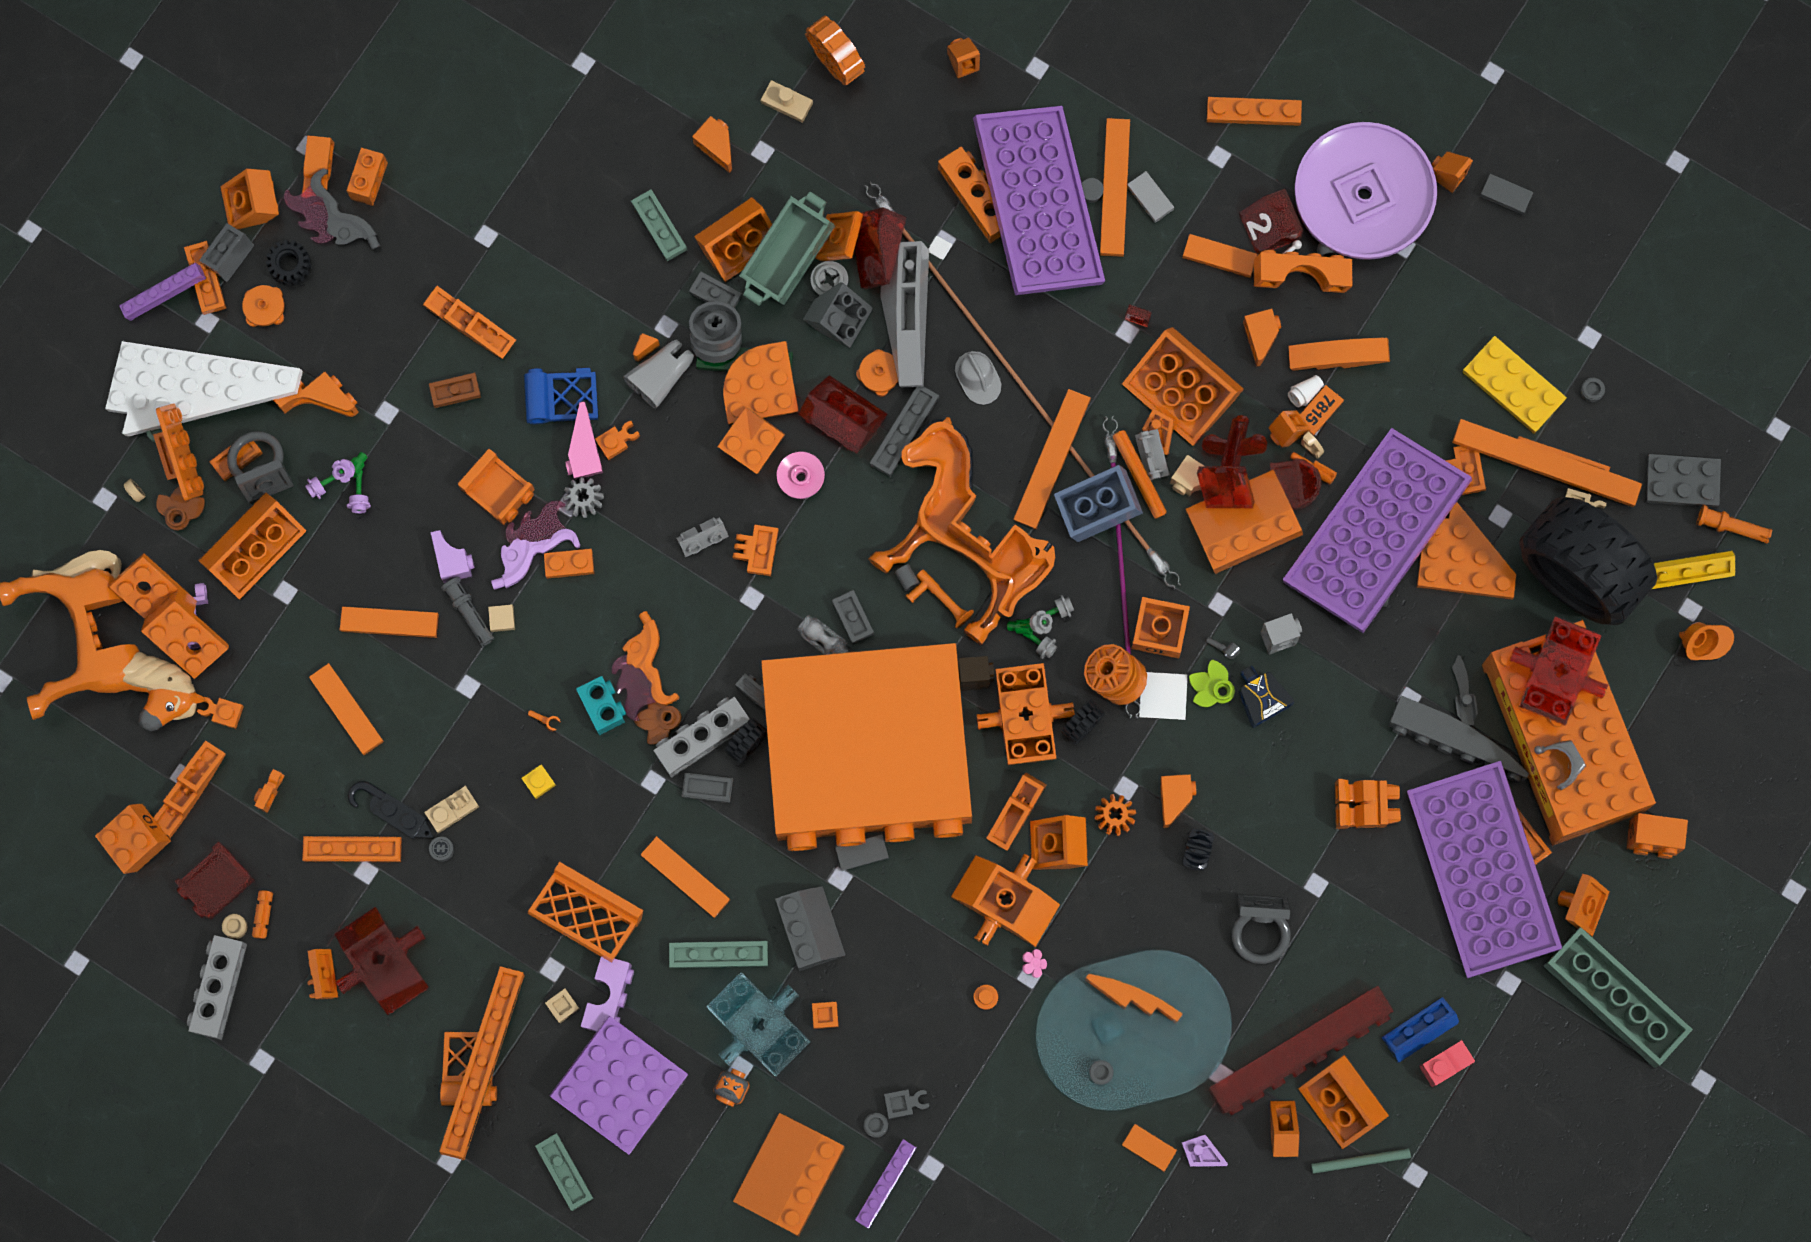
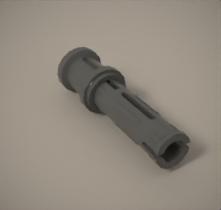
[441,577,495,647]

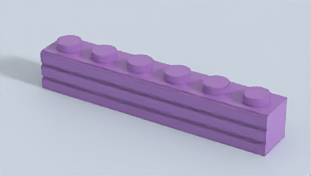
[119,263,206,321]
[855,1140,916,1229]

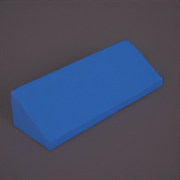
[1382,997,1459,1062]

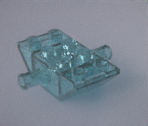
[706,972,810,1077]

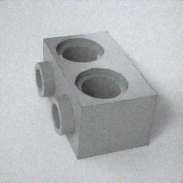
[1260,613,1302,655]

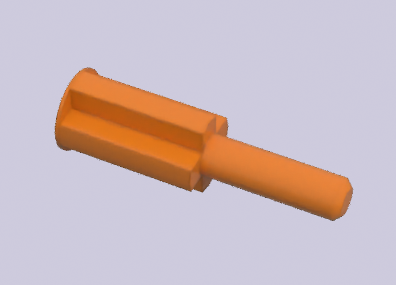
[1290,452,1337,485]

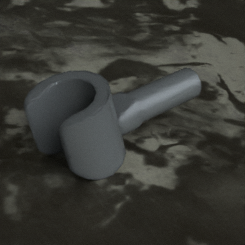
[1206,637,1240,659]

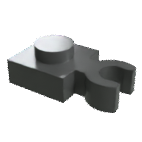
[884,1090,929,1119]

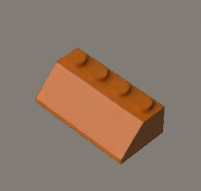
[199,493,306,600]

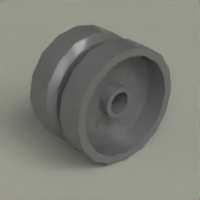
[689,301,742,363]

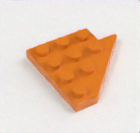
[1417,502,1516,600]

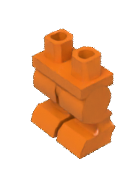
[1335,779,1401,829]

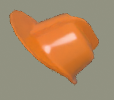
[1679,622,1734,660]

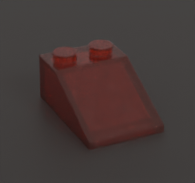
[855,207,907,289]

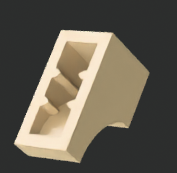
[1170,455,1227,496]

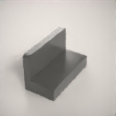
[199,223,254,282]

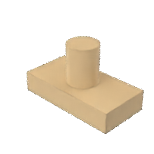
[761,80,813,123]

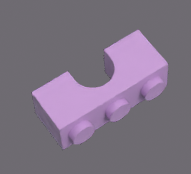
[581,957,634,1032]

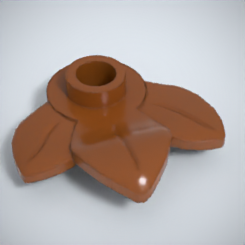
[156,486,205,531]
[634,697,681,745]

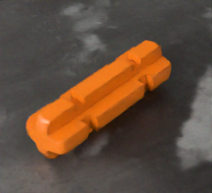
[252,890,273,939]

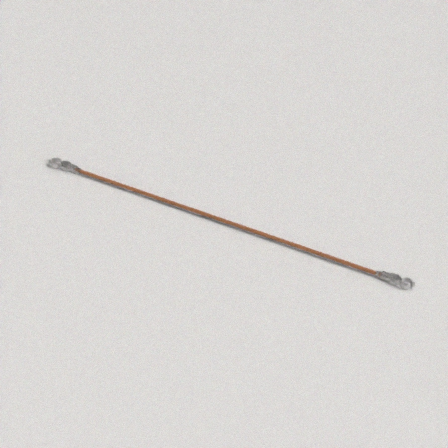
[865,184,1181,590]

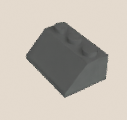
[775,886,846,972]

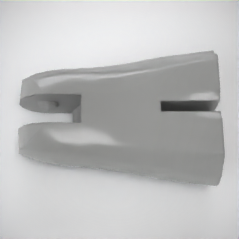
[623,339,694,409]

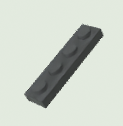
[870,386,939,477]

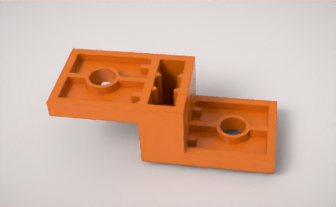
[109,553,229,679]

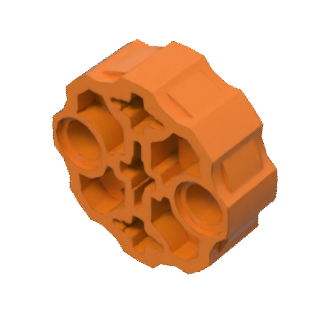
[805,15,865,85]

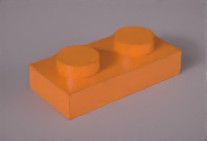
[544,549,594,579]

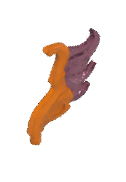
[612,611,679,721]

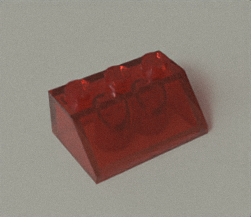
[798,375,888,454]

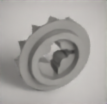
[811,261,848,296]

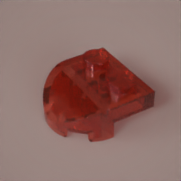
[1270,458,1321,510]

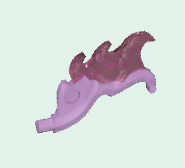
[491,501,580,589]

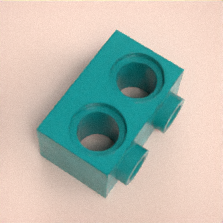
[576,676,626,735]

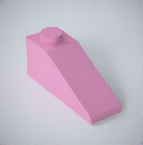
[565,402,603,480]

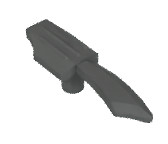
[1452,656,1478,726]

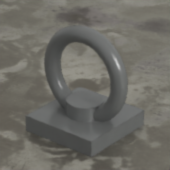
[227,431,294,504]
[1232,894,1291,964]

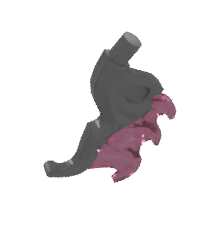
[284,168,380,250]

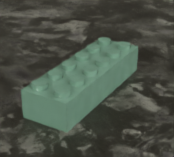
[1544,927,1693,1068]

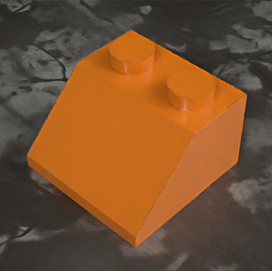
[220,169,279,229]
[1030,815,1088,870]

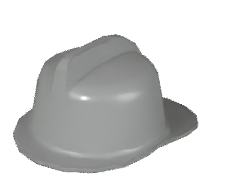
[955,351,1001,405]

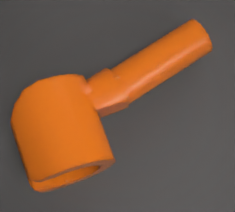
[528,710,561,732]

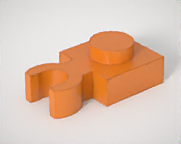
[595,421,640,460]
[197,697,244,729]
[254,769,285,813]

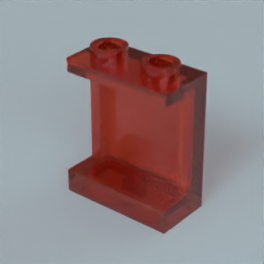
[175,842,255,919]

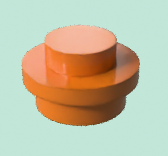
[974,985,998,1010]

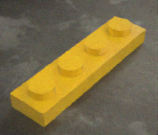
[1652,551,1735,589]

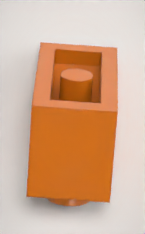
[947,38,980,78]
[692,116,732,173]
[1431,151,1473,193]
[1243,309,1281,367]
[1268,410,1311,447]
[1160,775,1196,828]
[1270,1101,1299,1157]

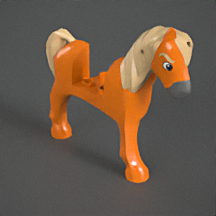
[0,550,205,731]

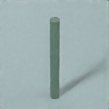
[1311,1148,1411,1174]

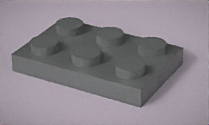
[1645,454,1721,508]

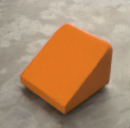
[633,333,660,362]

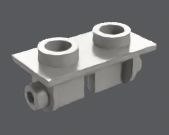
[1135,429,1170,480]
[677,517,729,557]

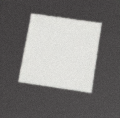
[1139,672,1187,720]

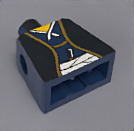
[1239,666,1295,728]

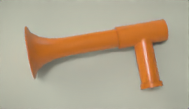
[905,569,974,628]

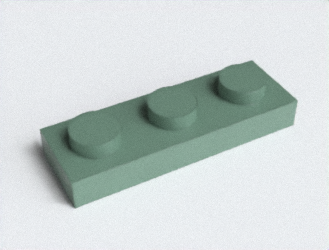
[631,189,687,261]
[535,1133,594,1211]

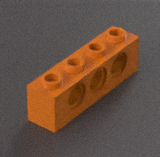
[938,146,1001,243]

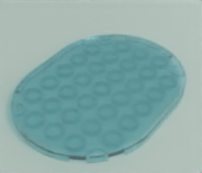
[1036,950,1232,1111]

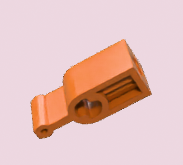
[302,135,335,200]

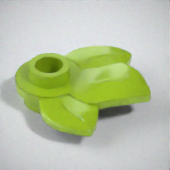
[1189,660,1235,707]

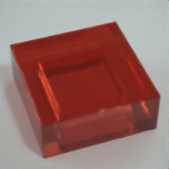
[1125,304,1152,327]

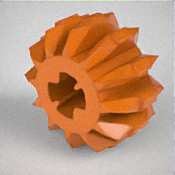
[1094,794,1136,836]

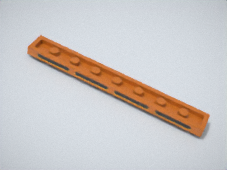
[439,966,525,1160]

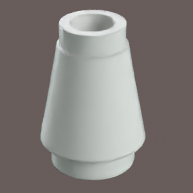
[1288,375,1324,407]

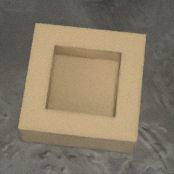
[488,605,515,632]
[545,989,580,1023]

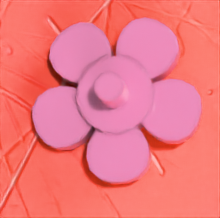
[1022,949,1047,978]

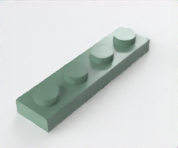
[669,941,768,968]

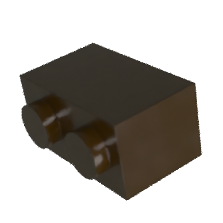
[959,656,994,691]

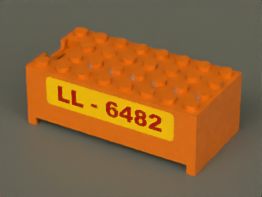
[1482,620,1656,846]

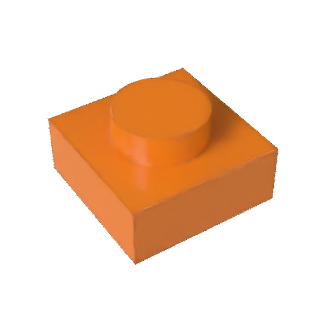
[812,1002,838,1029]

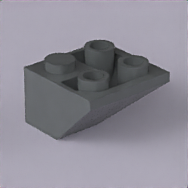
[803,282,873,348]

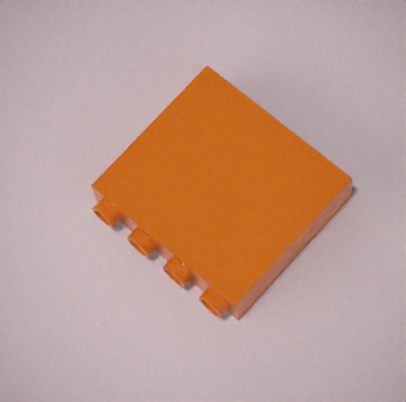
[762,643,972,851]

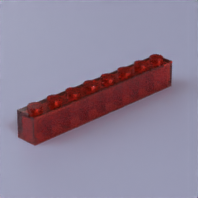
[1208,986,1393,1116]

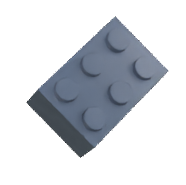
[1054,465,1143,542]

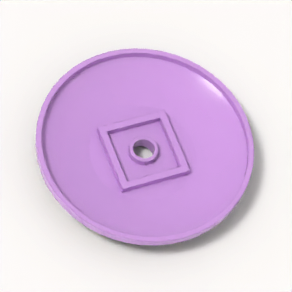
[1295,122,1437,259]

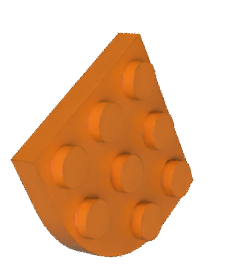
[723,341,799,424]

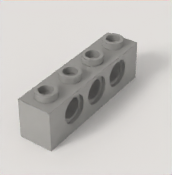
[653,697,750,778]
[187,935,247,1040]

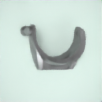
[1534,740,1586,790]

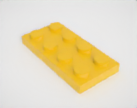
[1462,336,1567,434]

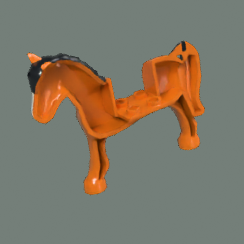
[868,417,1055,645]

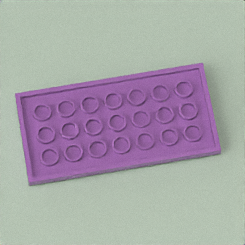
[973,106,1105,295]
[1283,428,1472,633]
[1407,761,1562,978]

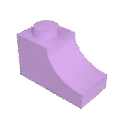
[431,530,475,583]

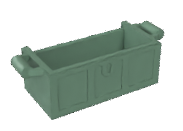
[739,192,835,306]

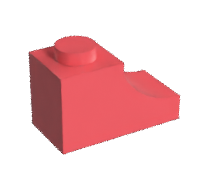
[1419,1040,1475,1088]

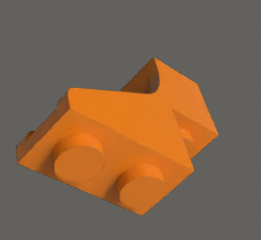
[273,372,358,417]

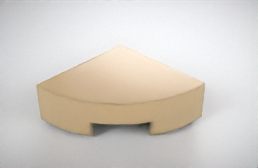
[1301,431,1324,459]

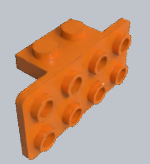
[153,403,204,501]

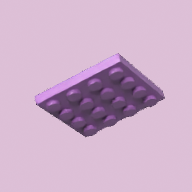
[549,1016,688,1155]

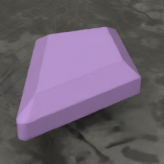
[1182,1135,1228,1167]

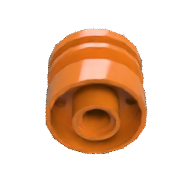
[1084,644,1147,705]

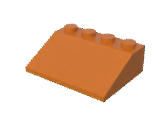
[1122,327,1244,446]
[1186,470,1303,574]
[733,1113,845,1236]

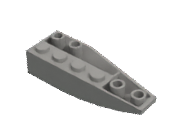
[880,241,929,387]

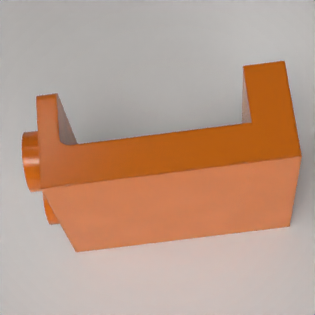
[458,449,535,525]

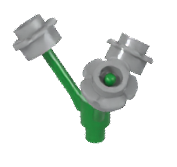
[1007,595,1074,659]

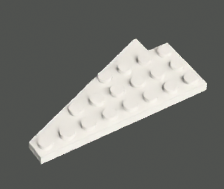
[105,341,303,436]

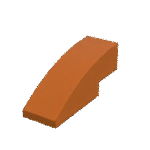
[986,773,1047,851]

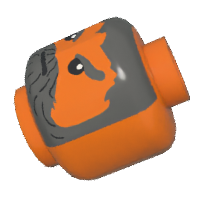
[713,1068,750,1107]

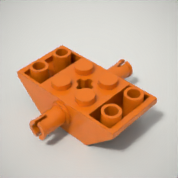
[977,663,1075,765]
[951,854,1060,947]

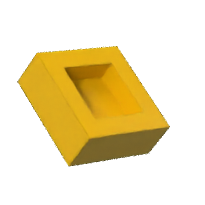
[522,764,556,799]

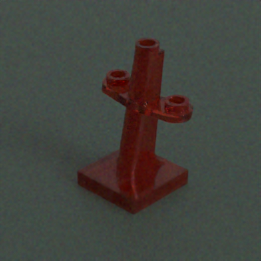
[1197,415,1267,508]

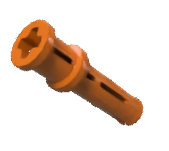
[1696,504,1772,544]

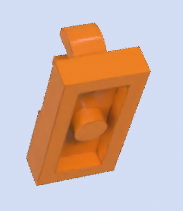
[307,949,338,999]

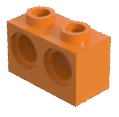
[347,148,388,206]

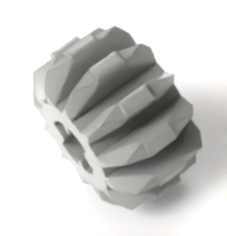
[563,477,604,518]

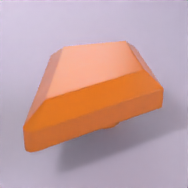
[1142,408,1175,455]

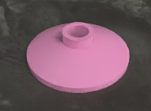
[777,452,825,499]

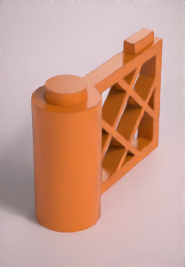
[440,1032,497,1106]

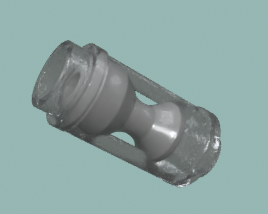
[797,615,849,655]

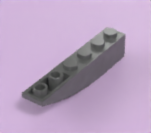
[1388,695,1529,783]

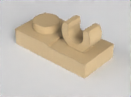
[424,786,479,834]

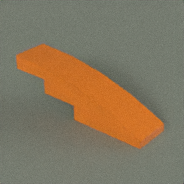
[422,286,516,359]
[1289,338,1390,371]
[154,740,226,839]
[1085,974,1183,1024]

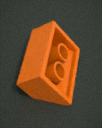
[694,197,772,282]
[1298,1055,1389,1149]

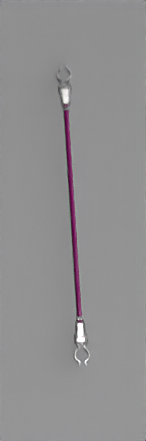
[1102,416,1141,719]

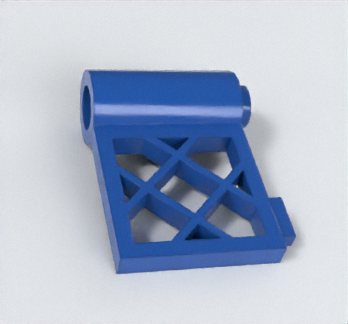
[524,368,598,424]

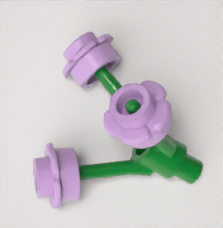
[305,452,371,514]

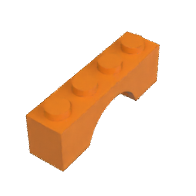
[1254,250,1352,293]

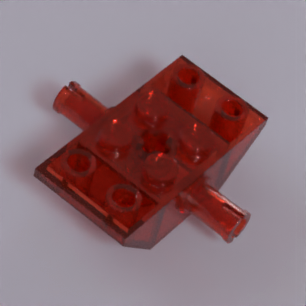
[1509,616,1608,726]
[335,907,429,1015]

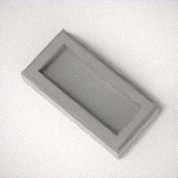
[1127,171,1174,223]

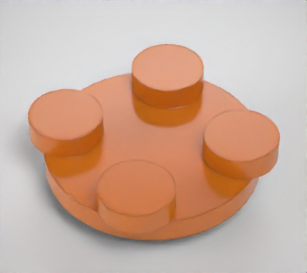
[242,285,284,327]
[856,349,898,397]

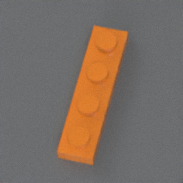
[1207,97,1302,126]

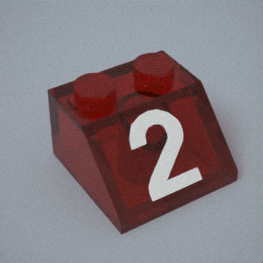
[1239,189,1303,256]

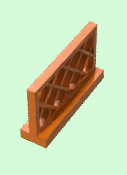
[528,862,644,963]

